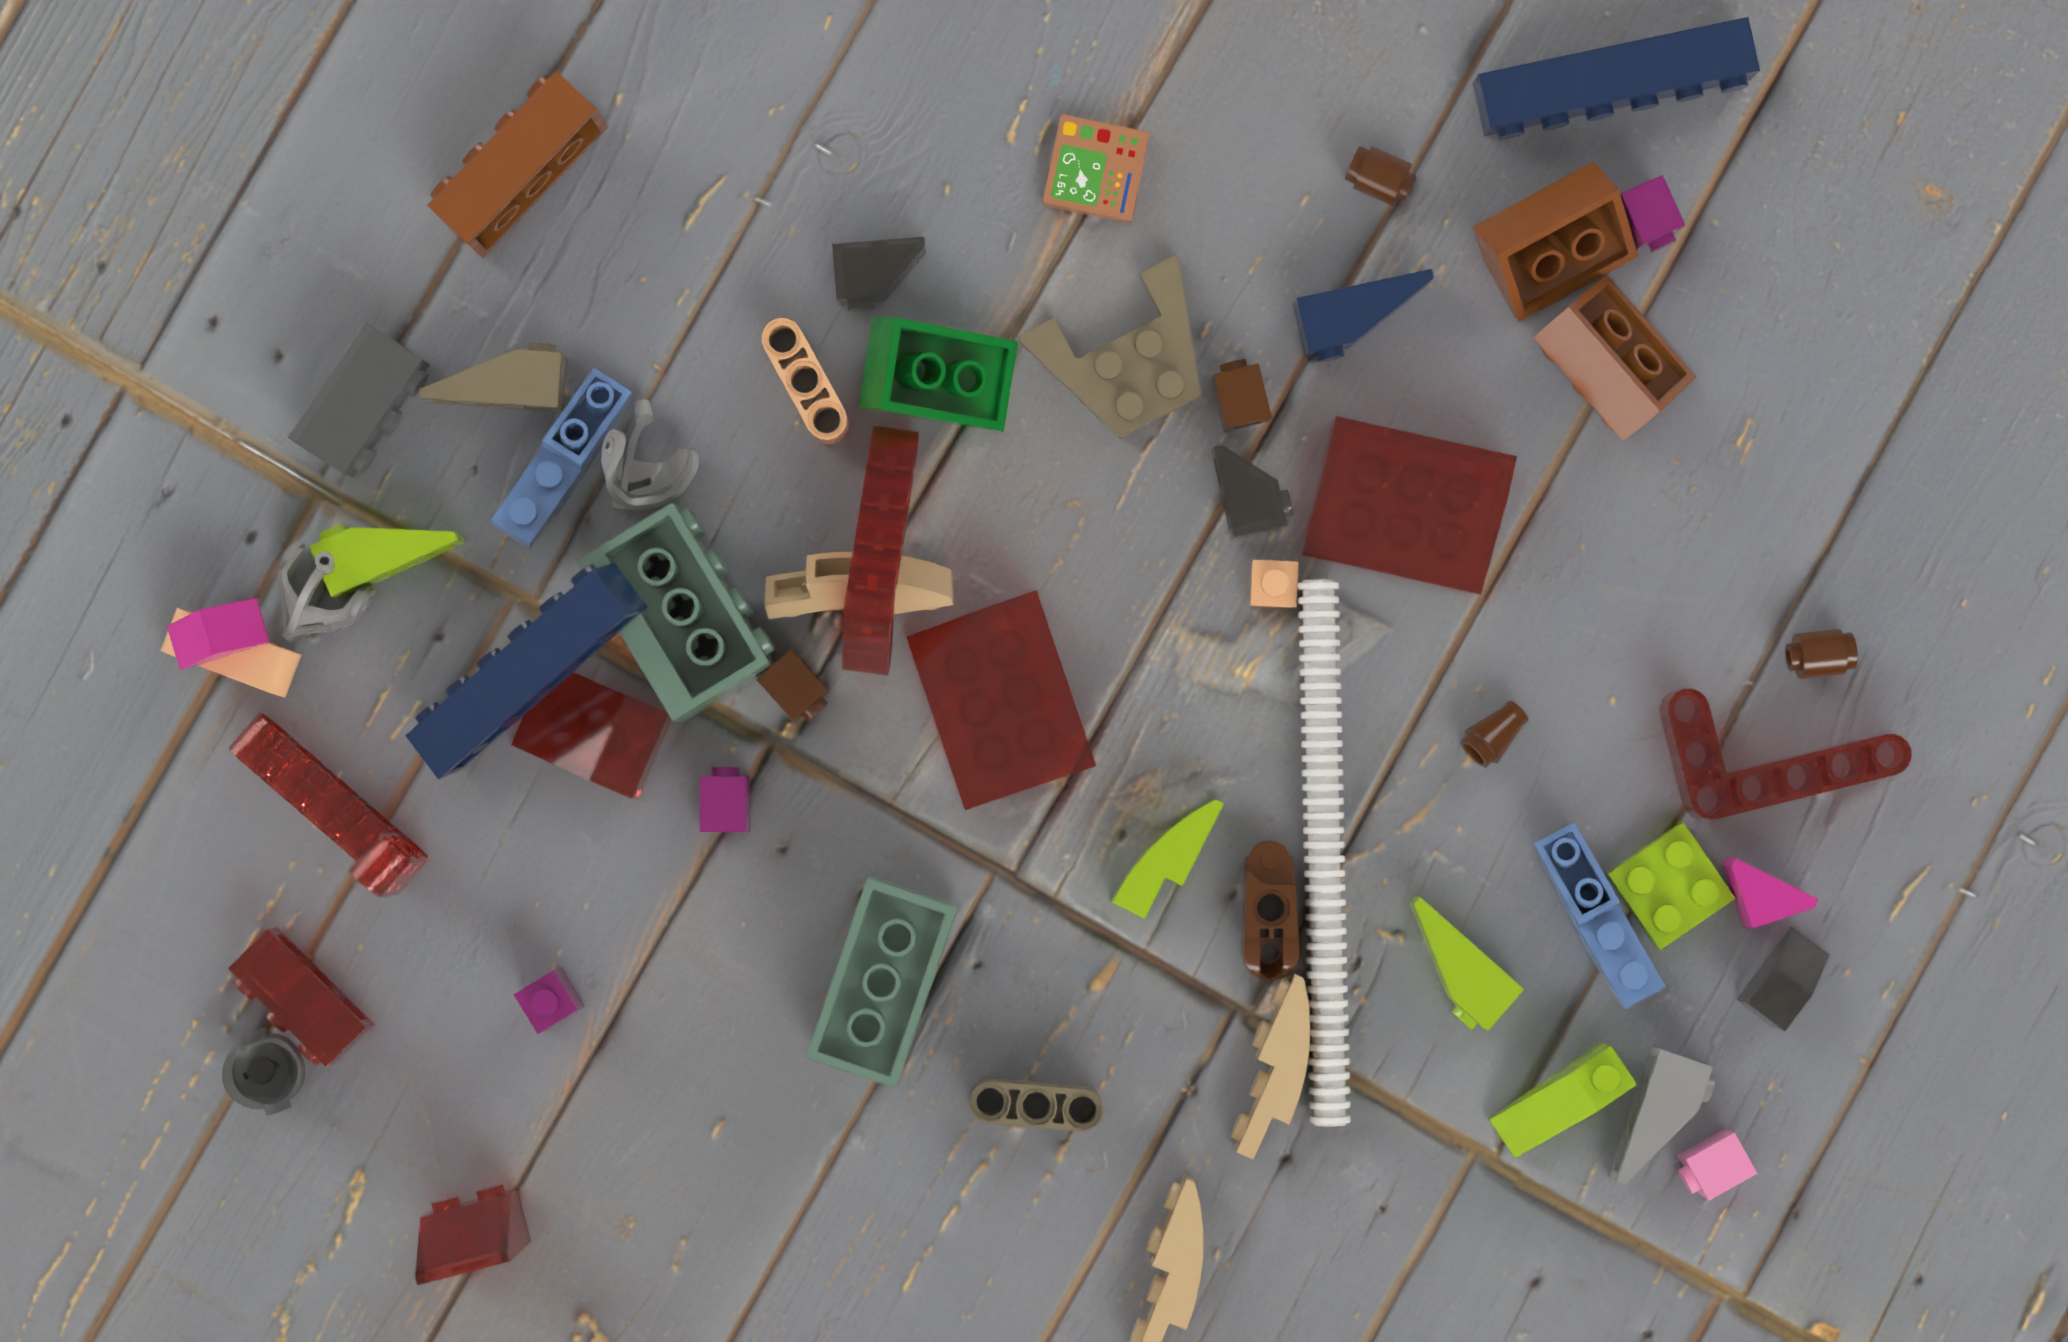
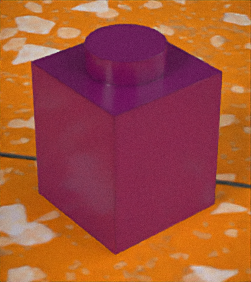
[1620,175,1685,253]
[700,767,750,832]
[514,967,584,1034]

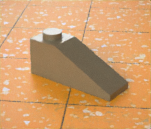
[419,342,568,412]

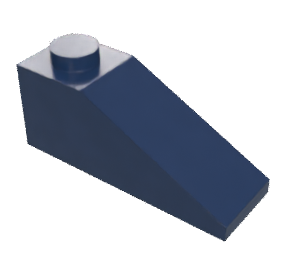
[1293,269,1434,362]

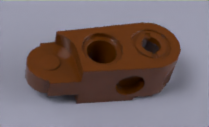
[1241,840,1299,981]

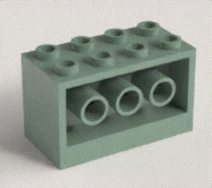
[576,503,777,723]
[806,874,959,1089]

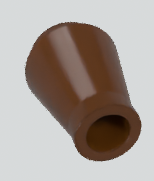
[1460,701,1529,768]

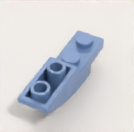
[491,367,632,549]
[1533,822,1666,1011]

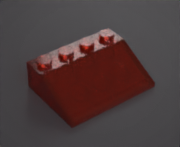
[1302,416,1517,595]
[906,590,1096,810]

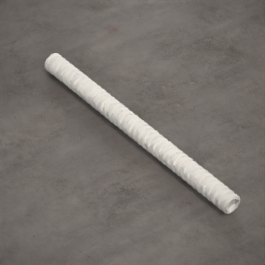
[1298,579,1351,1127]

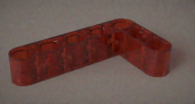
[842,426,919,676]
[1660,688,1912,820]
[229,712,430,897]

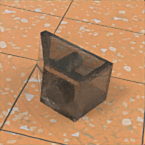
[832,237,926,312]
[1211,445,1293,540]
[1736,927,1829,1031]

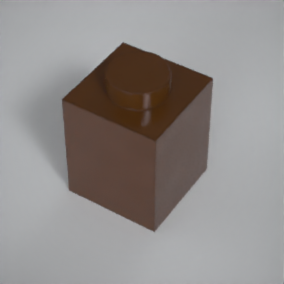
[1211,359,1272,433]
[756,649,830,722]

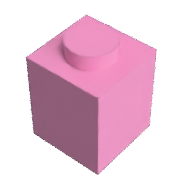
[1678,1128,1757,1200]

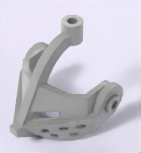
[601,399,699,511]
[278,540,376,643]

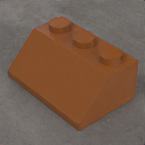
[1473,162,1638,321]
[1533,274,1696,441]

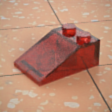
[511,672,672,799]
[415,1184,531,1286]

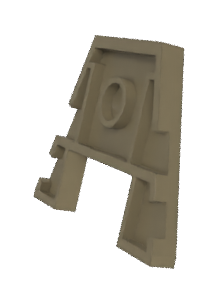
[1018,254,1201,439]

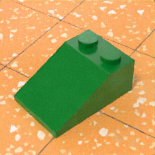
[858,317,1018,432]

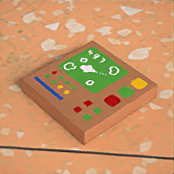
[1042,114,1150,224]

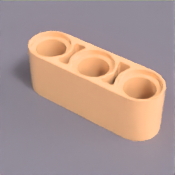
[761,318,849,444]
[160,607,302,698]

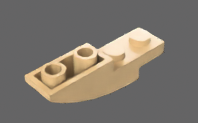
[764,552,953,619]
[1230,972,1310,1160]
[1129,1174,1203,1342]

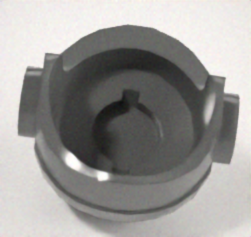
[222,1028,306,1115]

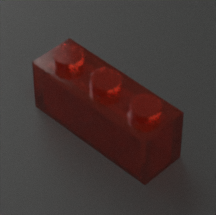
[228,927,374,1067]

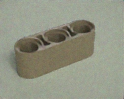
[969,1077,1104,1132]

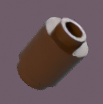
[1345,146,1417,206]
[1785,629,1858,679]

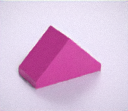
[167,598,271,670]
[1722,857,1819,929]

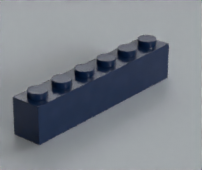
[1473,17,1760,140]
[405,563,648,779]

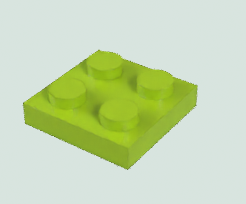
[1605,822,1736,950]

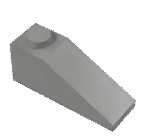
[1609,1046,1715,1185]

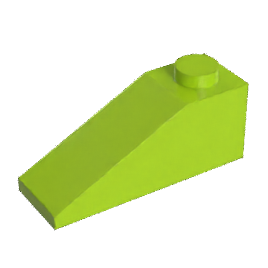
[309,524,466,599]
[1409,896,1525,1031]
[1488,1042,1637,1158]

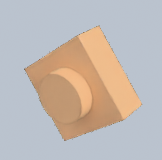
[1250,560,1299,608]

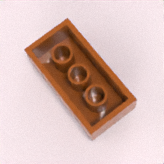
[427,71,608,258]

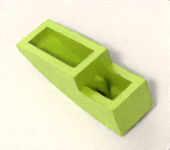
[1111,799,1224,919]

